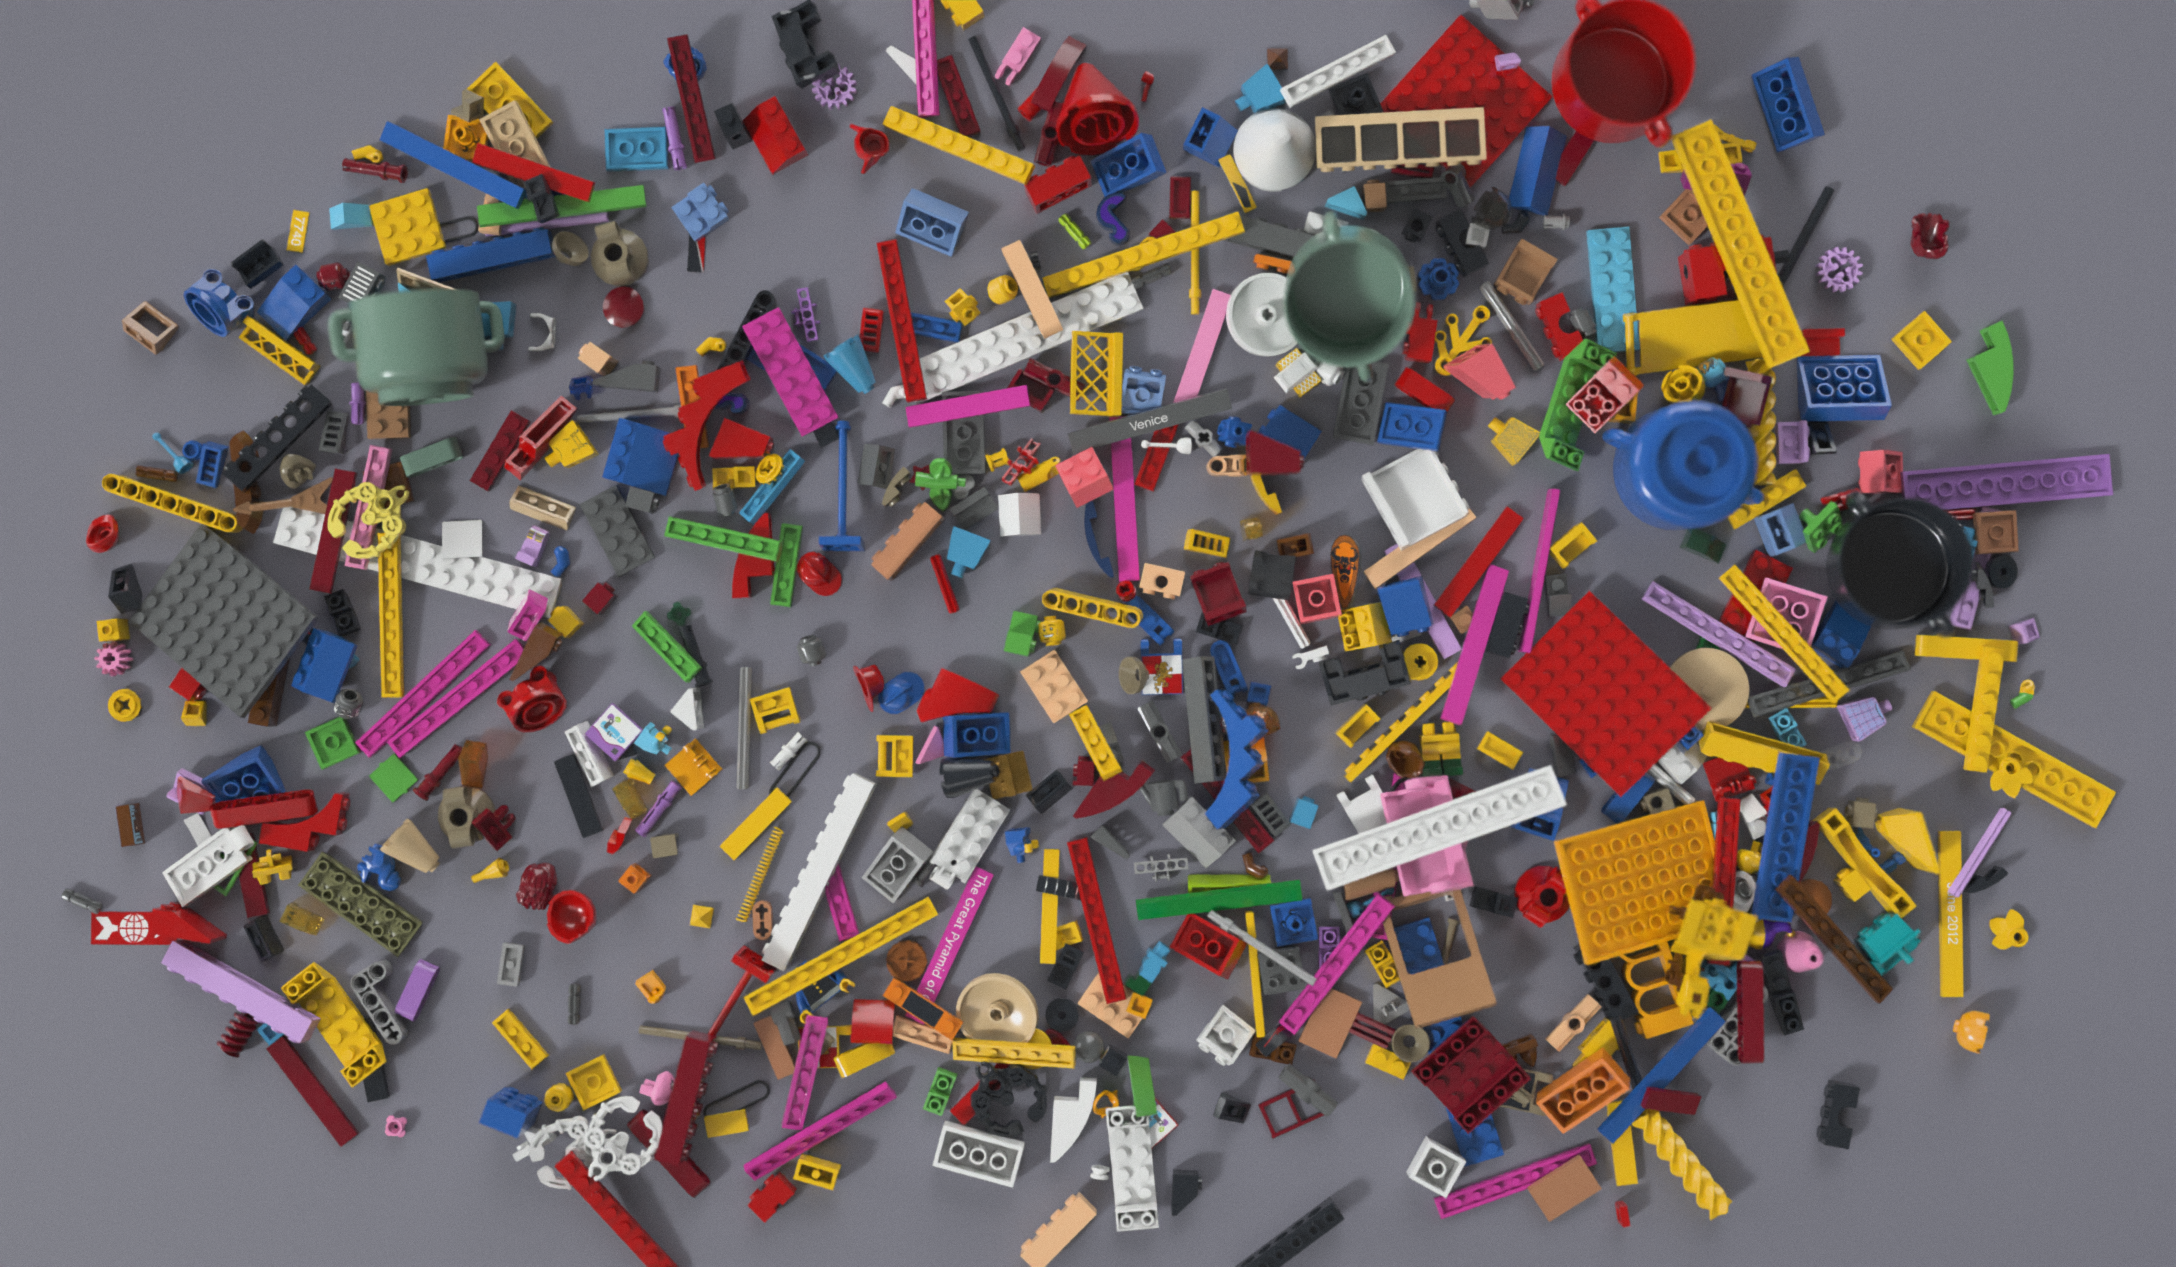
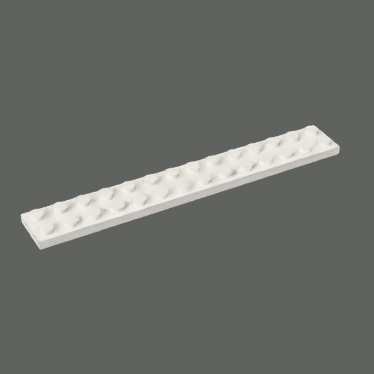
[273,507,563,618]

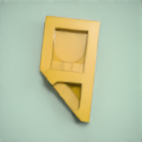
[1056,920,1084,950]

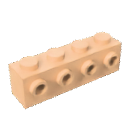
[1020,1192,1097,1267]

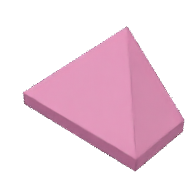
[915,725,944,764]

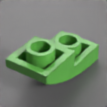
[923,1067,957,1116]

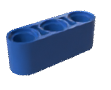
[1601,772,1655,824]

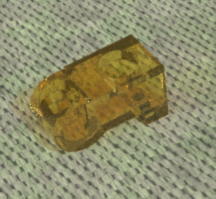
[1239,517,1263,541]
[612,778,648,819]
[279,902,324,935]

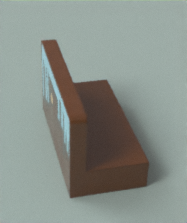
[116,803,145,847]

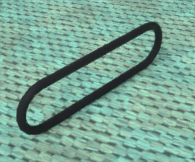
[439,217,478,243]
[769,741,821,797]
[703,1080,770,1117]

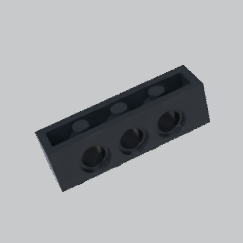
[1573,944,1638,1020]

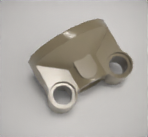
[591,221,649,287]
[438,786,496,849]

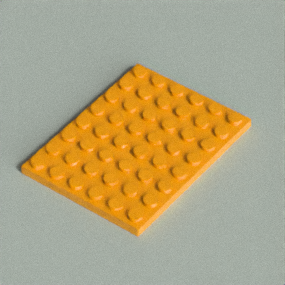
[1554,800,1715,965]

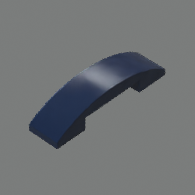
[1084,500,1114,578]

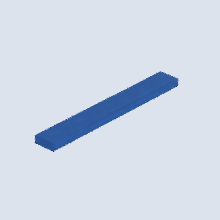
[379,121,526,209]
[1597,1007,1726,1144]

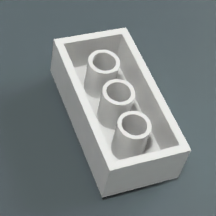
[932,1120,1025,1188]

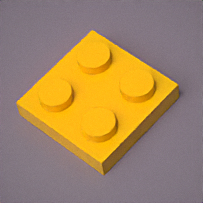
[1891,311,1952,370]
[565,1054,622,1111]

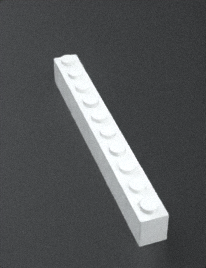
[762,773,877,971]

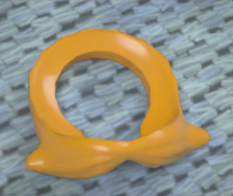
[1092,1090,1119,1118]

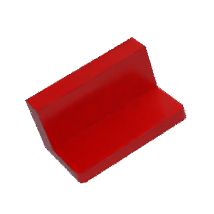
[1800,328,1845,356]

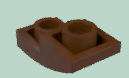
[1249,1035,1297,1065]

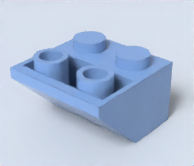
[1754,503,1806,556]

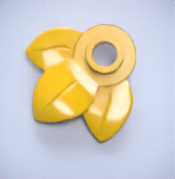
[1990,757,2033,798]
[1989,909,2028,950]

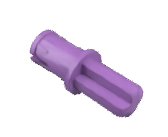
[349,383,366,425]

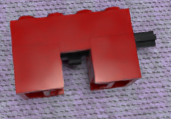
[1678,235,1790,306]

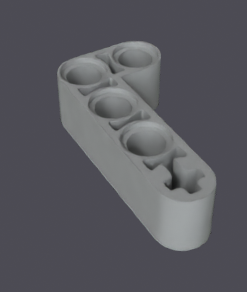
[350,960,409,1045]
[1706,986,1768,1066]

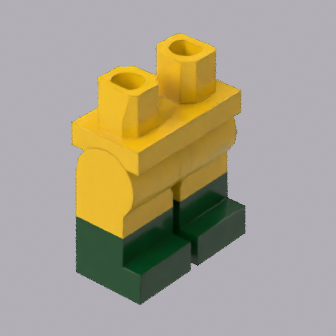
[1419,722,1463,777]

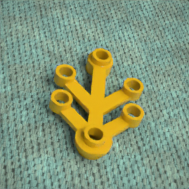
[1435,306,1492,376]

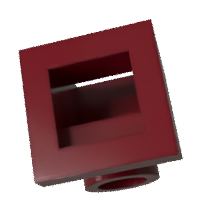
[1073,756,1094,786]

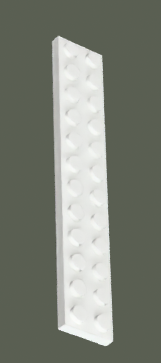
[915,272,1143,405]
[1313,765,1567,891]

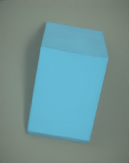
[1325,186,1367,220]
[329,203,373,230]

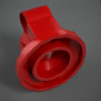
[497,665,567,733]
[1514,866,1570,928]

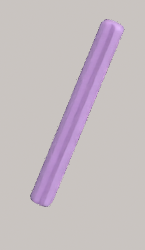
[1948,808,2011,897]

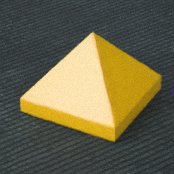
[690,905,714,928]

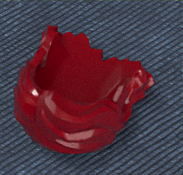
[1910,213,1950,259]
[516,863,557,911]

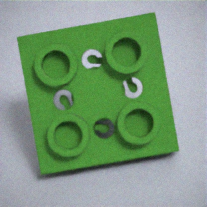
[1799,501,1843,553]

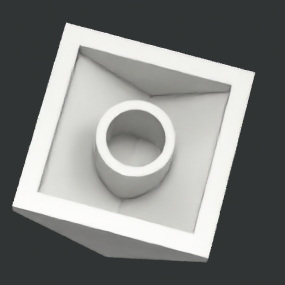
[998,493,1041,537]
[670,688,705,730]

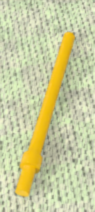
[1189,191,1201,315]

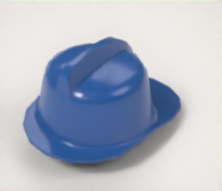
[878,672,924,714]

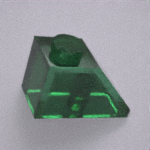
[1680,528,1726,564]

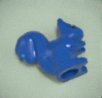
[357,844,401,891]

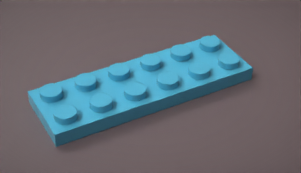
[1586,227,1640,353]

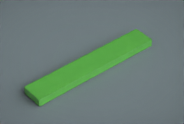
[664,516,784,562]

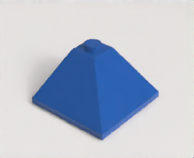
[201,745,286,828]

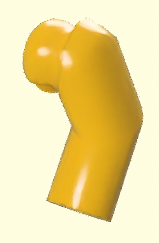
[352,145,383,163]
[695,337,726,357]

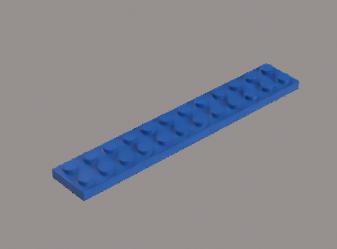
[1393,916,1504,1167]

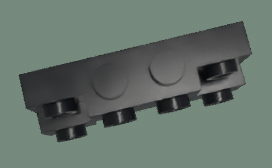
[771,0,840,89]
[1319,640,1411,706]

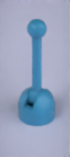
[152,432,193,474]
[1346,887,1394,919]

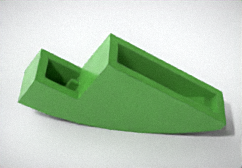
[1966,321,2013,415]

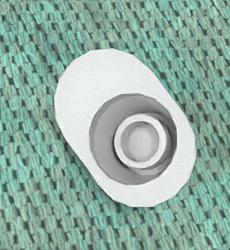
[1733,871,1757,913]

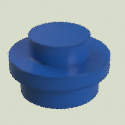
[182,440,203,461]

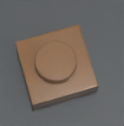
[1450,605,1473,634]

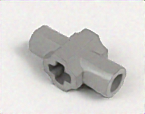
[1185,420,1223,457]

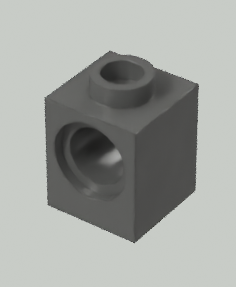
[625,486,660,514]

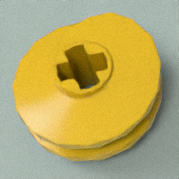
[1403,643,1438,680]

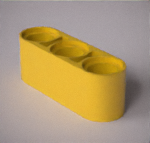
[833,1043,895,1078]

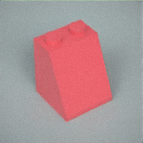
[1443,344,1516,400]

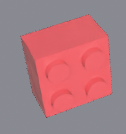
[1055,447,1113,508]
[1292,574,1342,624]

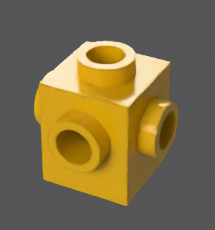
[944,288,981,326]

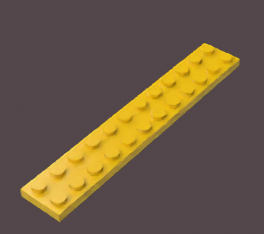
[1671,120,1810,369]

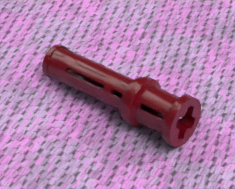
[342,158,408,183]
[413,743,466,801]

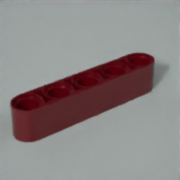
[1737,961,1764,1064]
[627,1109,711,1198]

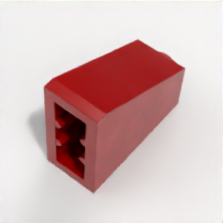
[709,418,774,459]

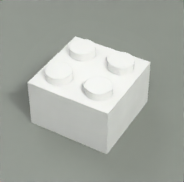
[1406,1136,1466,1198]

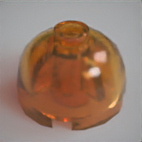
[1245,702,1281,736]

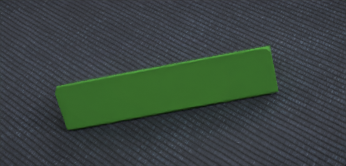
[1127,1055,1157,1117]

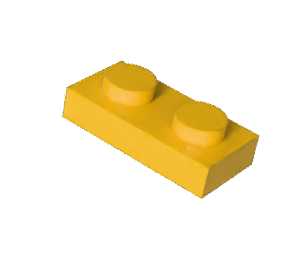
[1365,1044,1411,1080]

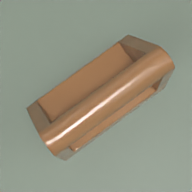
[122,301,179,355]

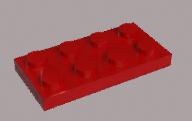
[1718,550,1793,642]

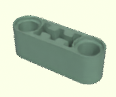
[400,437,463,478]

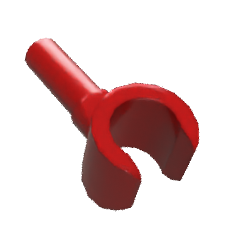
[1141,71,1155,102]

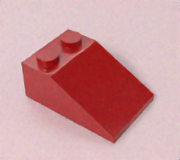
[148,902,227,944]
[1170,914,1248,980]

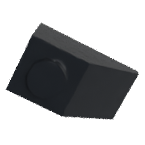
[108,564,142,614]
[1171,1169,1202,1216]

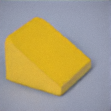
[181,701,207,726]
[887,811,913,833]

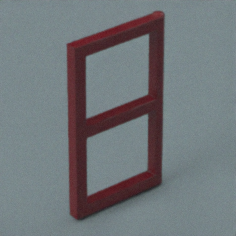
[1258,1079,1324,1139]

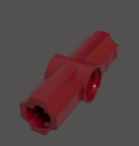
[1034,102,1063,167]
[1023,358,1086,401]

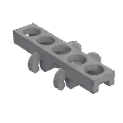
[1134,854,1188,882]

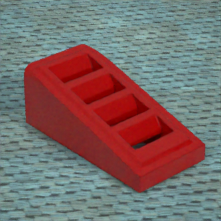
[860,308,885,353]

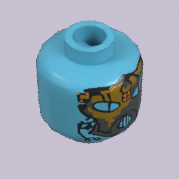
[1697,357,1726,388]

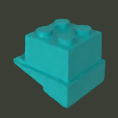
[1854,913,1921,976]

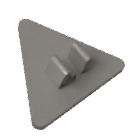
[1373,983,1409,1029]

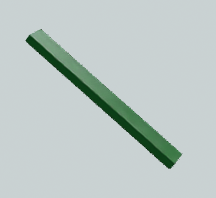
[1136,880,1302,920]

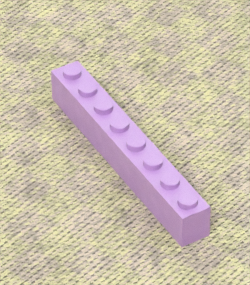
[161,939,321,1044]

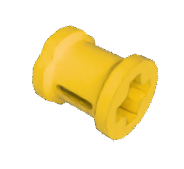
[985,448,1009,472]

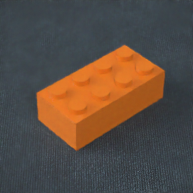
[1536,1047,1630,1134]

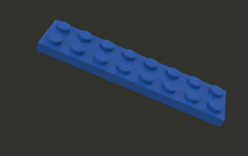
[1751,752,1819,923]

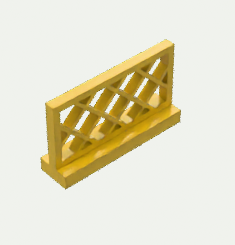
[1070,331,1123,417]

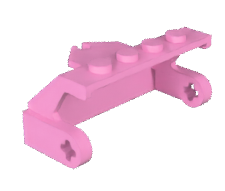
[1380,775,1474,896]

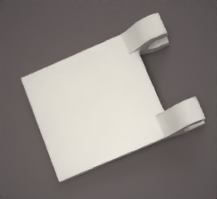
[1336,775,1387,834]

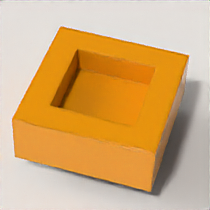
[1126,991,1153,1019]

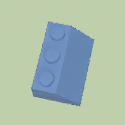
[895,188,969,257]

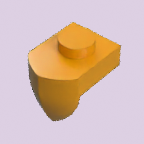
[635,970,666,1004]

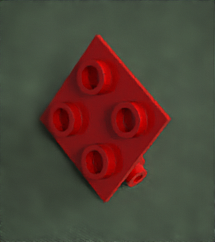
[1702,757,1756,802]

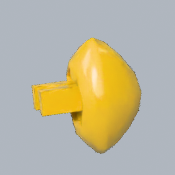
[1736,841,1763,875]

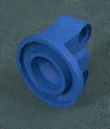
[183,269,255,337]

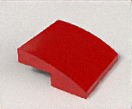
[851,999,895,1044]

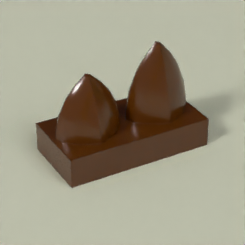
[1502,1034,1538,1067]

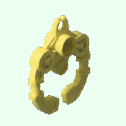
[328,482,410,559]

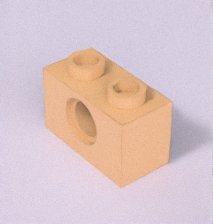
[1139,563,1185,600]

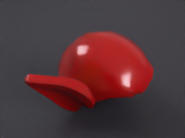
[849,124,890,174]

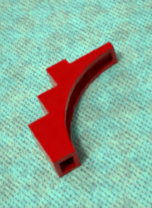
[663,360,751,491]

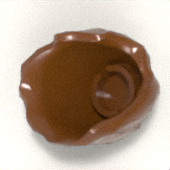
[1386,740,1425,778]

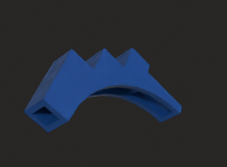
[1205,690,1268,829]

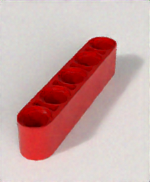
[209,789,318,829]

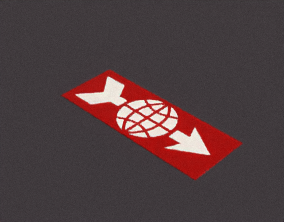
[91,912,177,945]

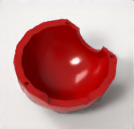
[546,890,596,944]

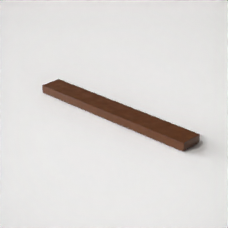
[1775,875,1893,1004]

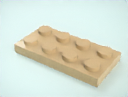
[479,100,550,189]

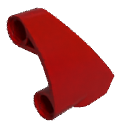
[916,668,1000,723]

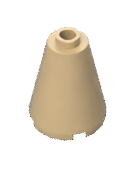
[380,818,440,873]

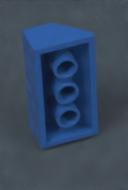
[1751,57,1825,153]

